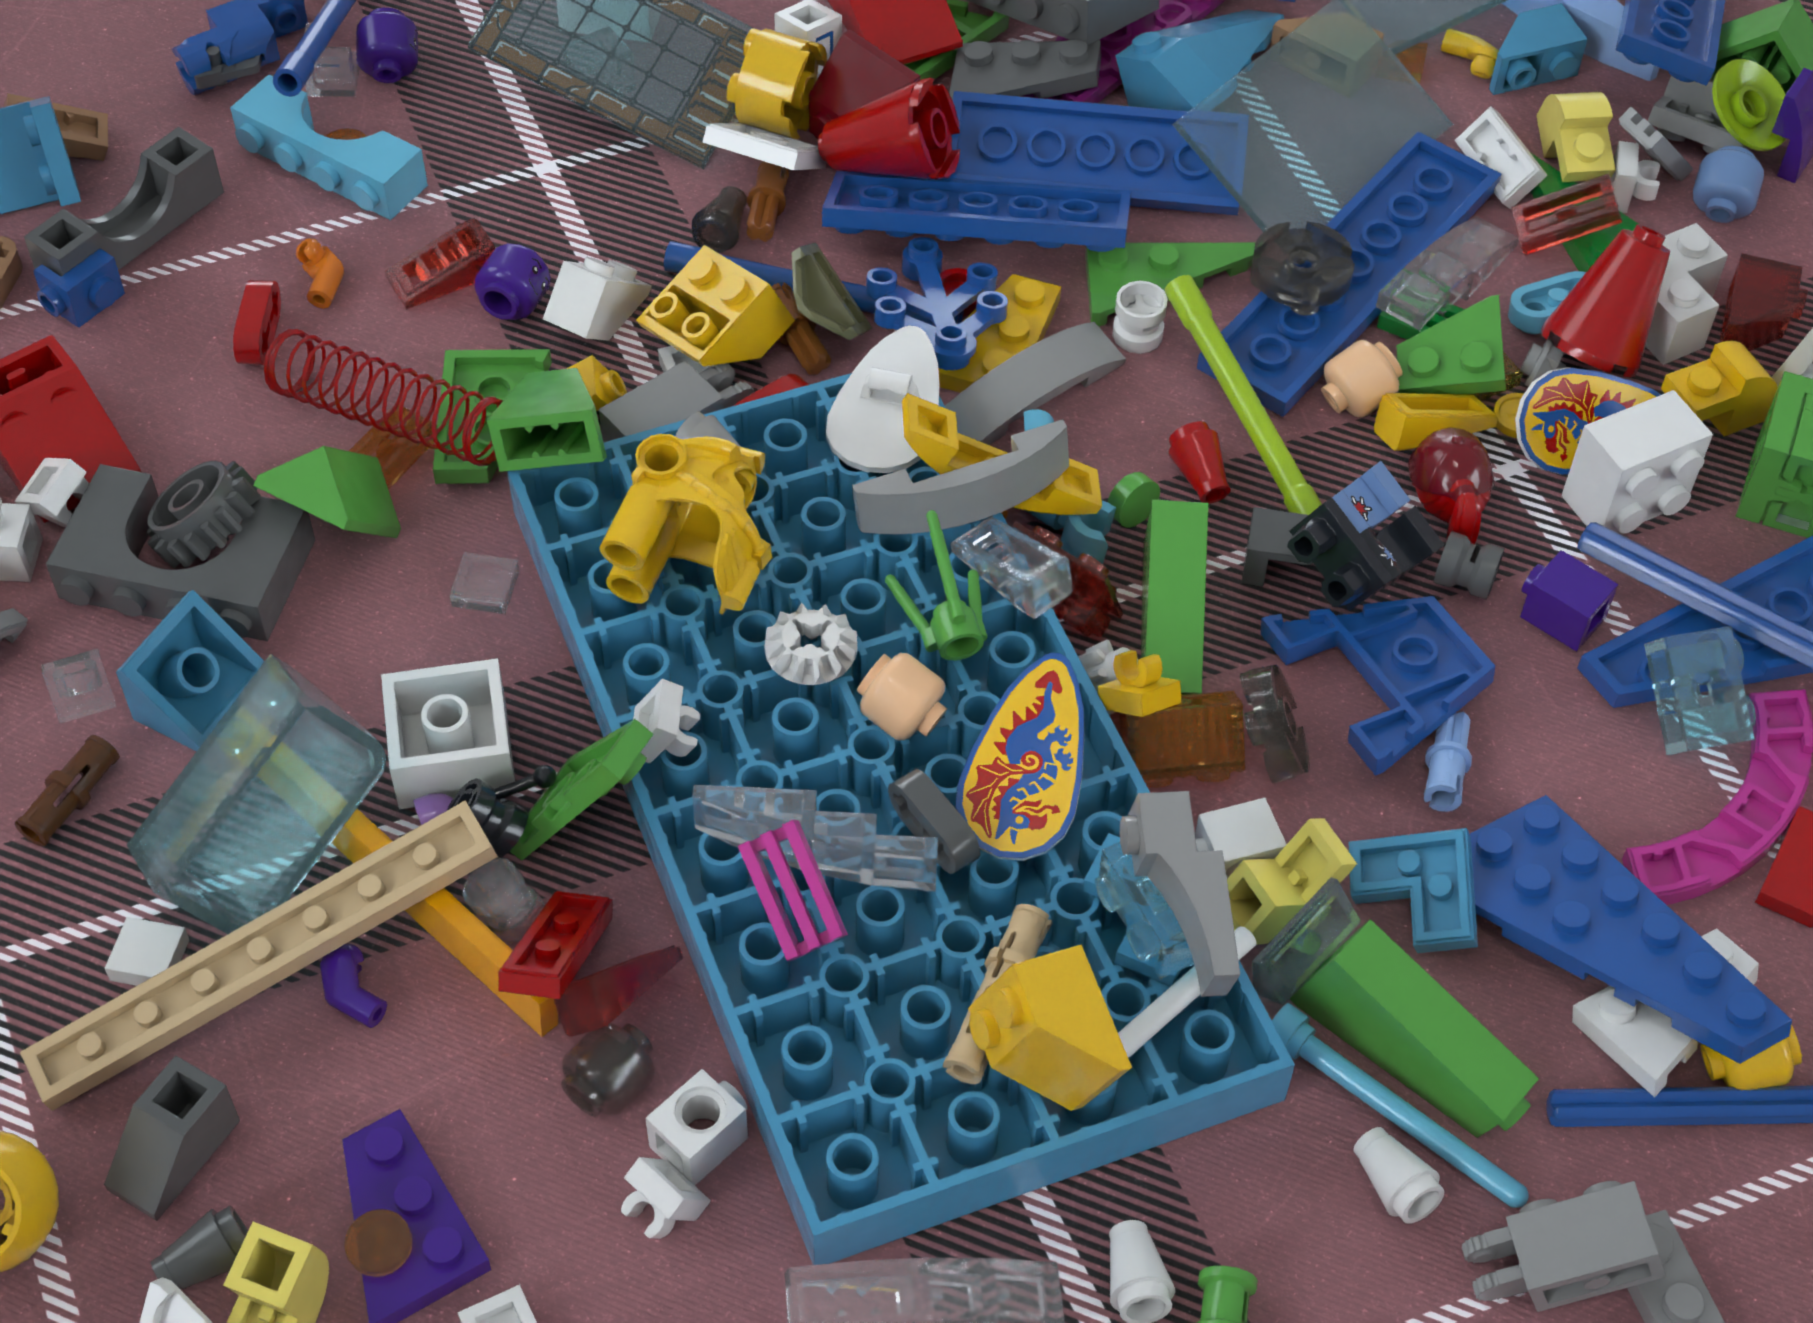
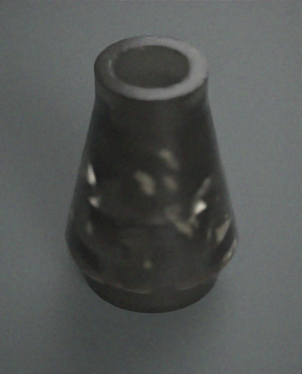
[692,186,747,253]

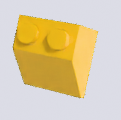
[968,944,1132,1111]

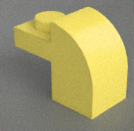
[1536,92,1616,182]
[1227,818,1357,945]
[223,1221,329,1323]

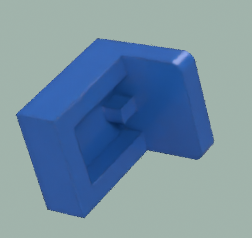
[33,248,125,328]

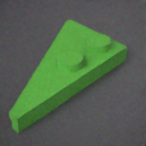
[1085,242,1262,327]

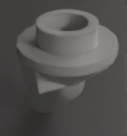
[1519,338,1567,387]

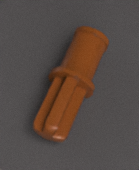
[746,161,789,242]
[771,283,831,375]

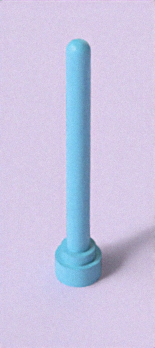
[1272,1003,1529,1208]

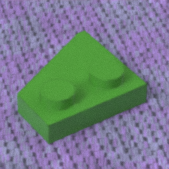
[1396,295,1506,394]

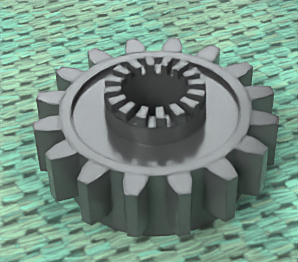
[147,461,261,568]

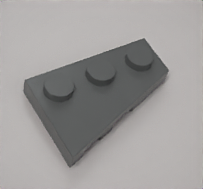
[949,39,1102,100]

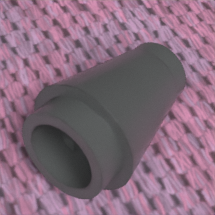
[151,1205,248,1289]

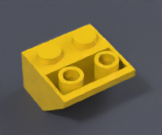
[636,245,795,367]

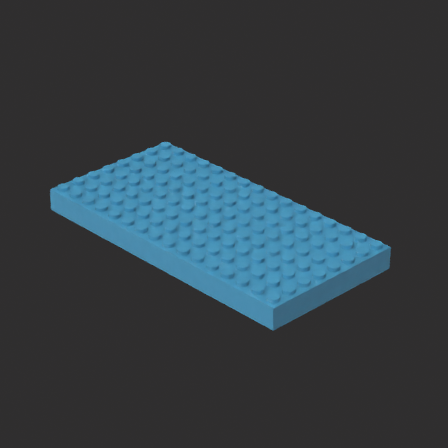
[507,373,1295,1269]

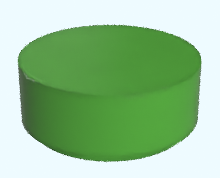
[1108,472,1160,528]

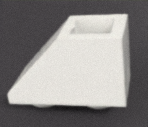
[543,256,652,340]

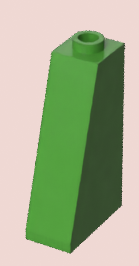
[1141,499,1208,718]
[1289,919,1539,1138]

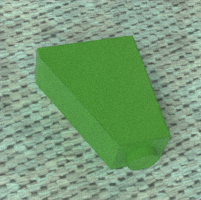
[487,368,607,472]

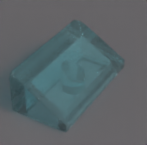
[1252,877,1361,1005]

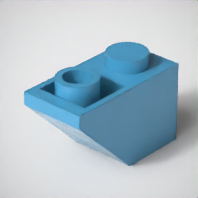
[1489,3,1588,95]

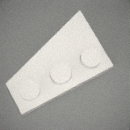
[1572,928,1759,1098]

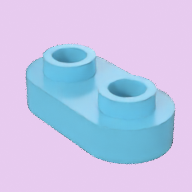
[1508,271,1586,334]

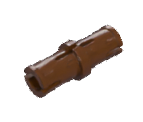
[15,735,120,847]

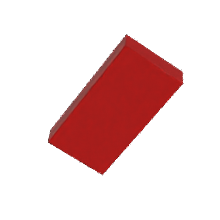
[1755,806,1813,928]

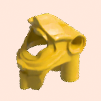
[600,433,772,615]

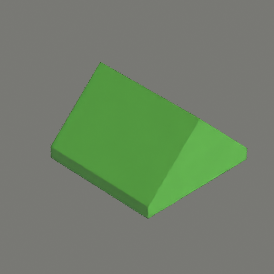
[253,446,401,538]

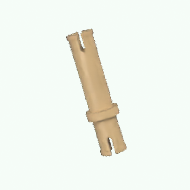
[943,904,1052,1084]

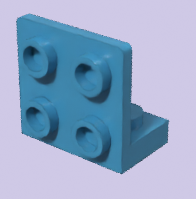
[0,96,81,214]

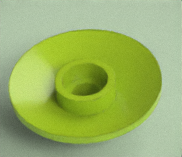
[1712,59,1786,151]

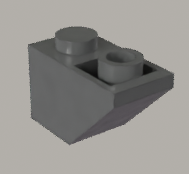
[104,1055,240,1221]

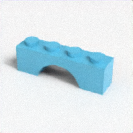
[230,74,428,220]

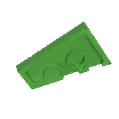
[433,349,552,484]

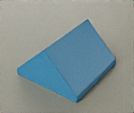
[116,590,273,752]

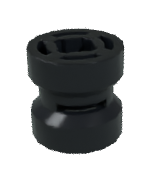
[447,778,528,860]

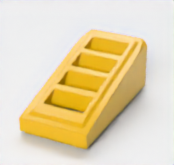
[1374,393,1498,451]

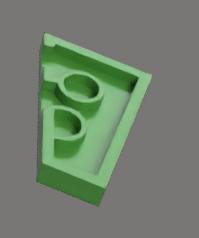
[510,719,654,861]

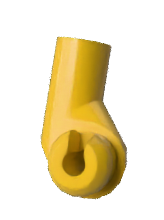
[1441,28,1499,79]

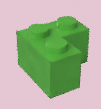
[1711,0,1813,94]

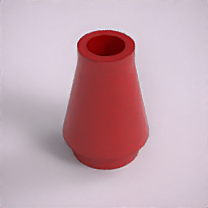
[1168,421,1231,504]

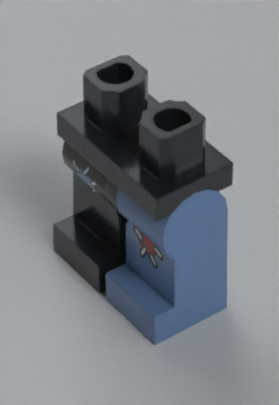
[1287,461,1445,611]

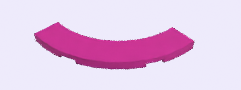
[1622,689,1813,905]

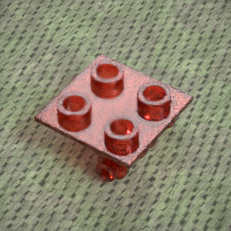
[1012,521,1123,637]

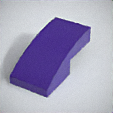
[1772,68,1813,183]

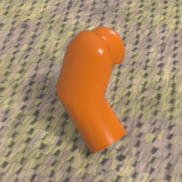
[295,238,344,309]

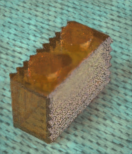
[1119,691,1246,788]

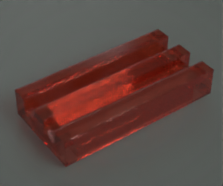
[1512,173,1622,255]

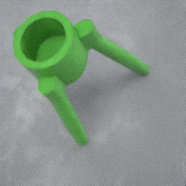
[885,510,988,661]

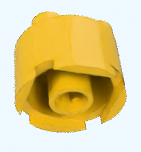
[726,28,827,139]

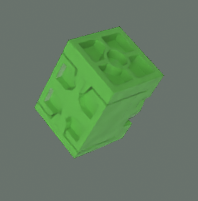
[1735,371,1813,538]

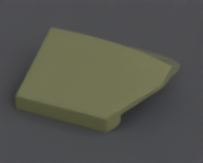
[791,242,872,340]

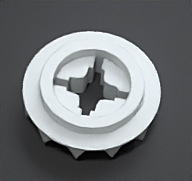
[765,603,857,685]

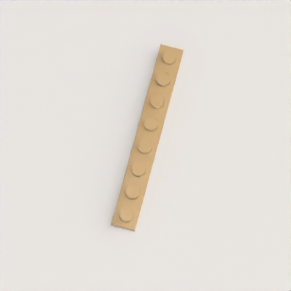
[20,801,498,1111]

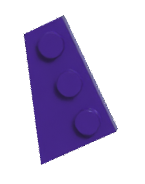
[342,1109,491,1323]

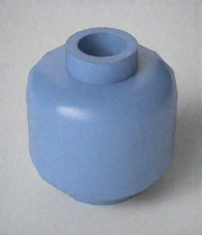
[1693,146,1764,223]

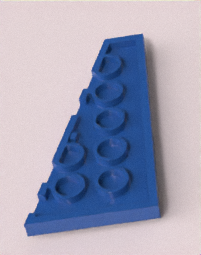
[1577,536,1813,708]
[1470,795,1792,1064]

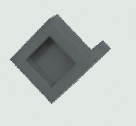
[1242,507,1313,586]

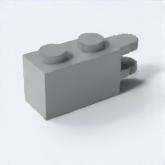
[599,360,754,442]
[1462,1181,1666,1312]

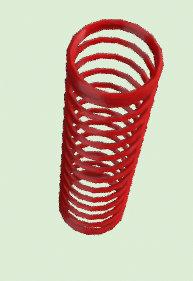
[264,329,503,466]

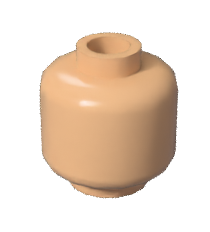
[1321,340,1403,418]
[857,653,948,741]

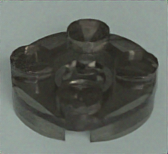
[1250,222,1355,316]
[1240,665,1310,784]

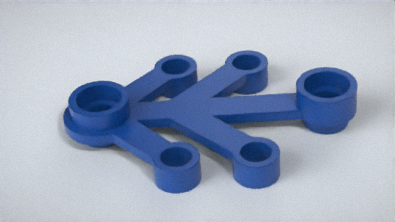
[866,237,1008,370]

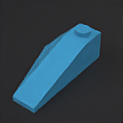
[1115,9,1284,113]

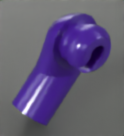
[320,943,387,1028]

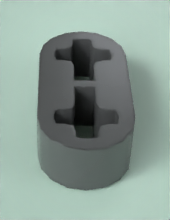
[888,769,981,874]

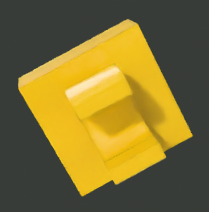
[1098,650,1181,717]

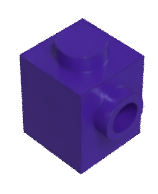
[1520,550,1618,652]

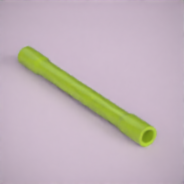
[1165,275,1322,515]

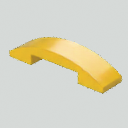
[902,393,1102,515]

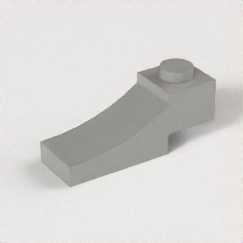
[1120,791,1240,997]

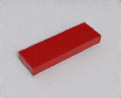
[498,891,613,999]

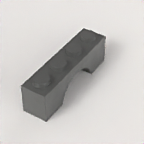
[24,126,224,277]

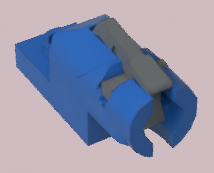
[172,0,309,95]

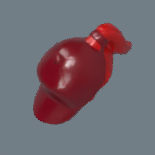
[1408,427,1495,544]

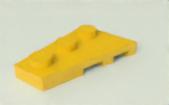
[938,274,1061,393]

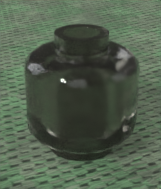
[561,1022,655,1117]

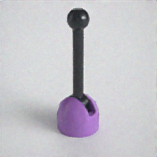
[413,765,557,825]

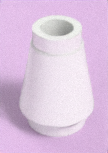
[1353,1127,1444,1224]
[1109,1220,1175,1323]

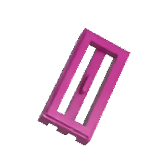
[738,820,848,961]

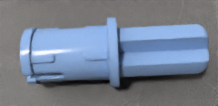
[1424,711,1472,812]

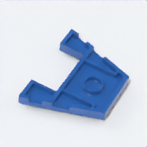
[1261,596,1495,776]

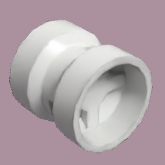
[1112,281,1168,354]

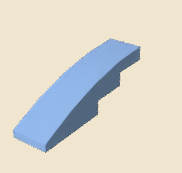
[1498,0,1659,81]

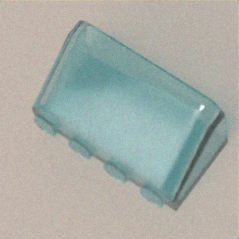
[127,654,386,934]

